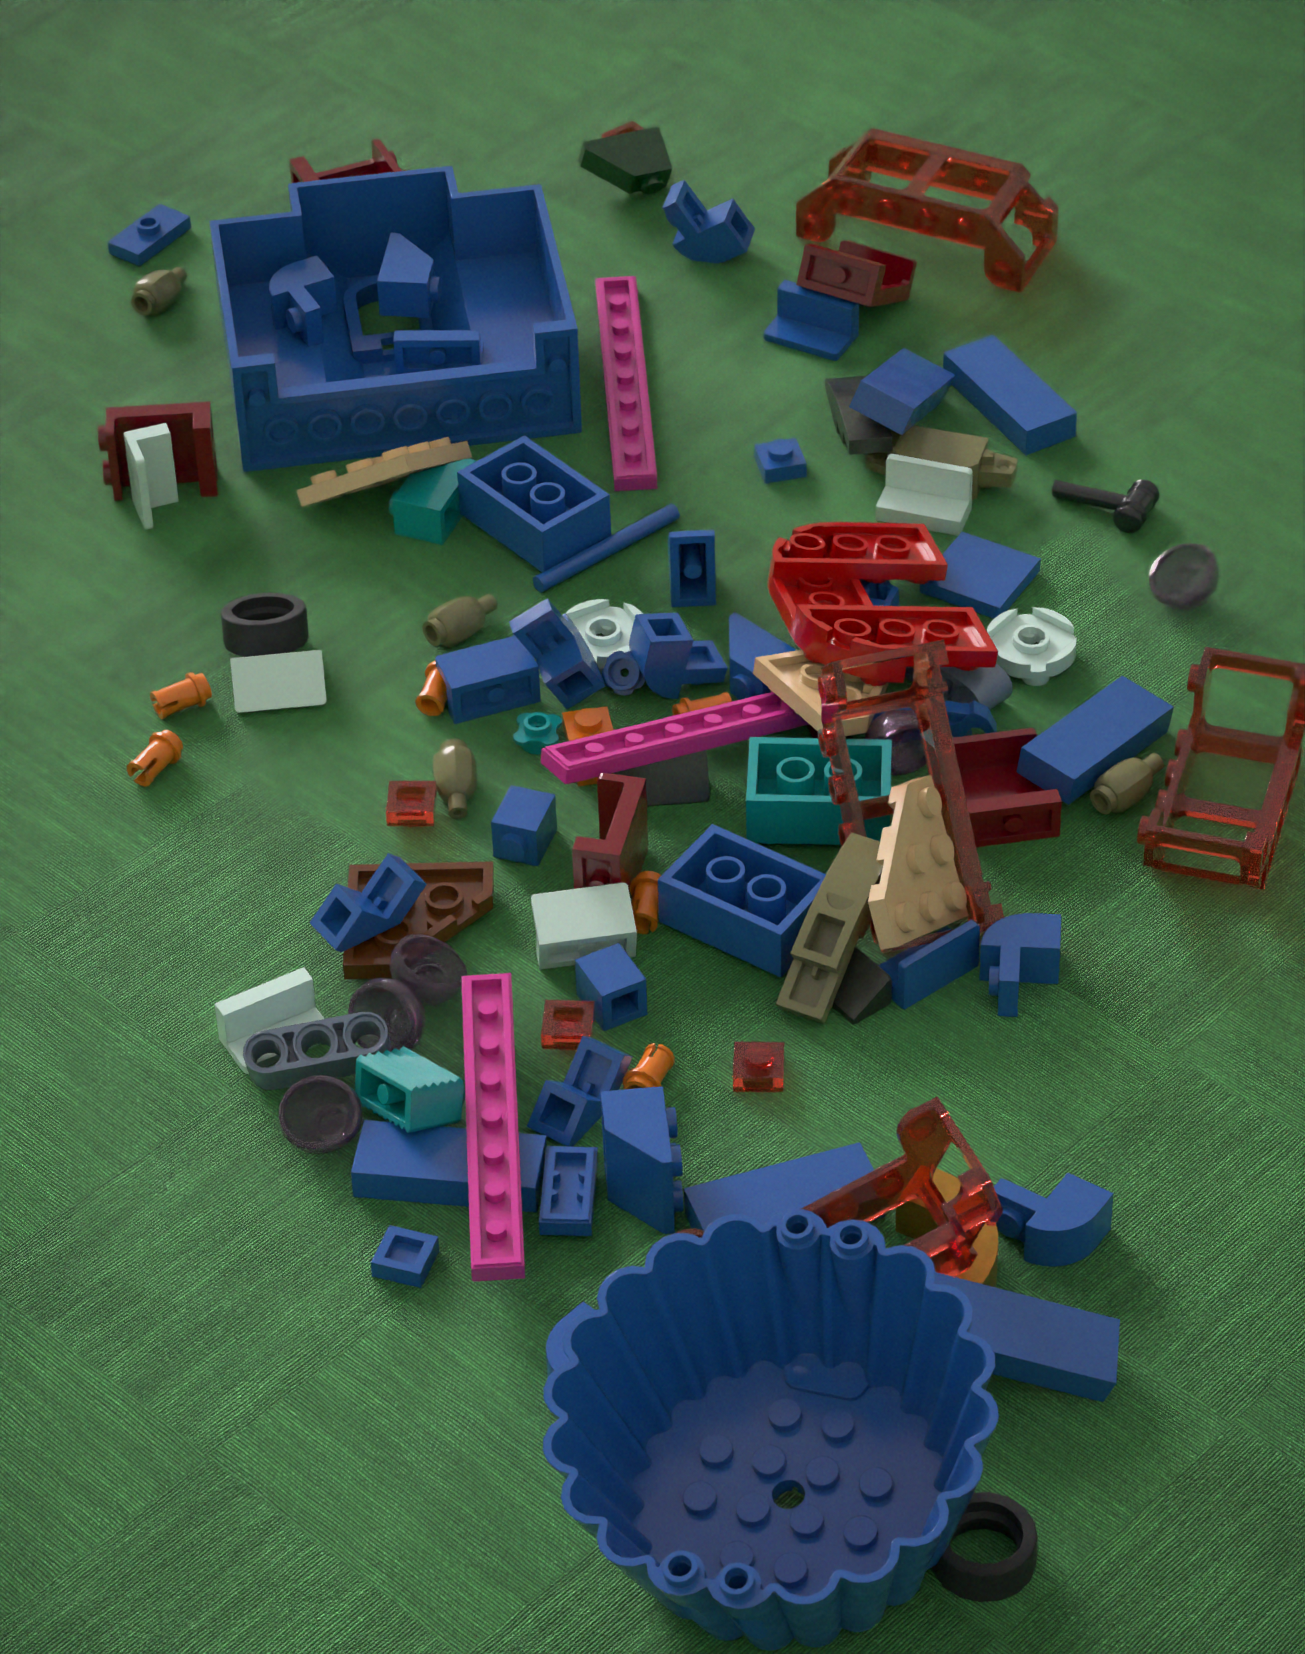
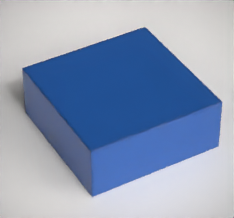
[371,1225,439,1288]

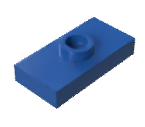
[107,204,191,266]
[539,1146,598,1236]

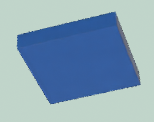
[920,532,1041,618]

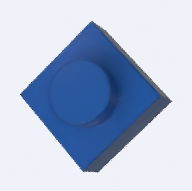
[754,438,807,484]

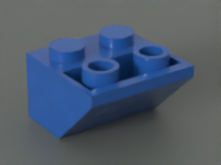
[601,1086,684,1234]

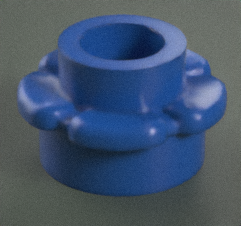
[602,651,645,695]

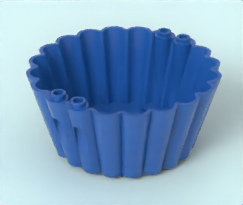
[543,1208,999,1651]

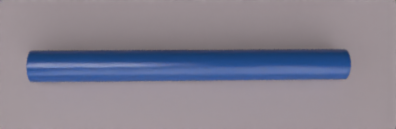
[533,504,680,593]

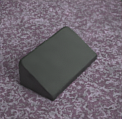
[613,750,710,807]
[832,946,892,1025]

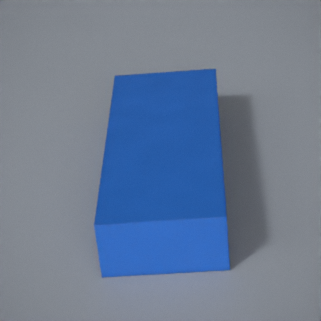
[943,335,1077,455]
[849,348,955,435]
[1017,676,1174,805]
[351,1120,547,1213]
[684,1142,886,1238]
[934,1272,1120,1402]

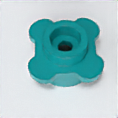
[513,712,562,754]

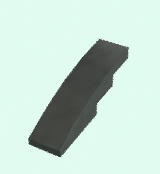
[825,375,892,455]

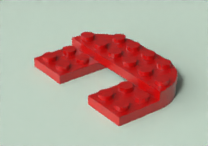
[767,522,998,686]

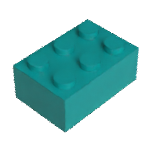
[746,737,892,845]

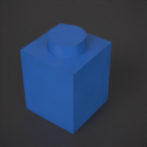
[491,785,557,866]
[575,943,648,1031]

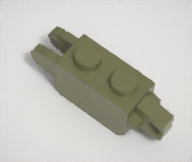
[865,426,1018,500]

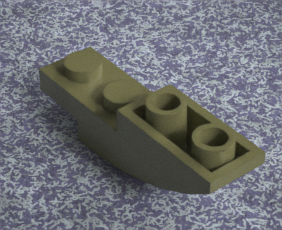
[776,832,883,1025]

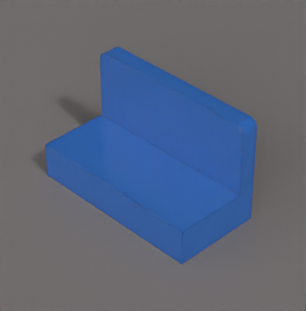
[764,280,859,361]
[393,330,484,374]
[435,636,541,724]
[878,920,980,1010]

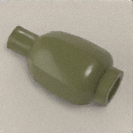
[131,267,187,316]
[422,594,498,648]
[433,739,477,819]
[1090,753,1164,814]

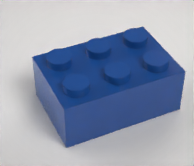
[457,435,611,572]
[658,824,826,977]

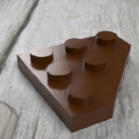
[343,861,494,979]

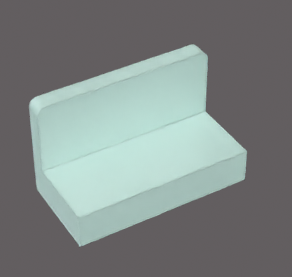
[123,423,179,530]
[875,454,973,536]
[230,650,327,713]
[531,883,637,970]
[215,967,324,1074]

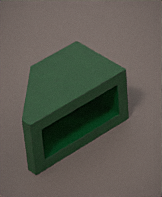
[578,126,673,194]

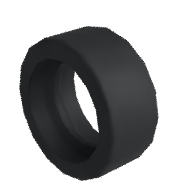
[221,593,309,657]
[932,1492,1038,1602]

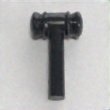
[1052,479,1160,533]

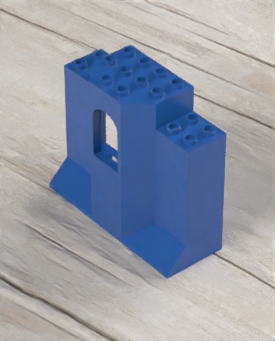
[209,166,582,472]

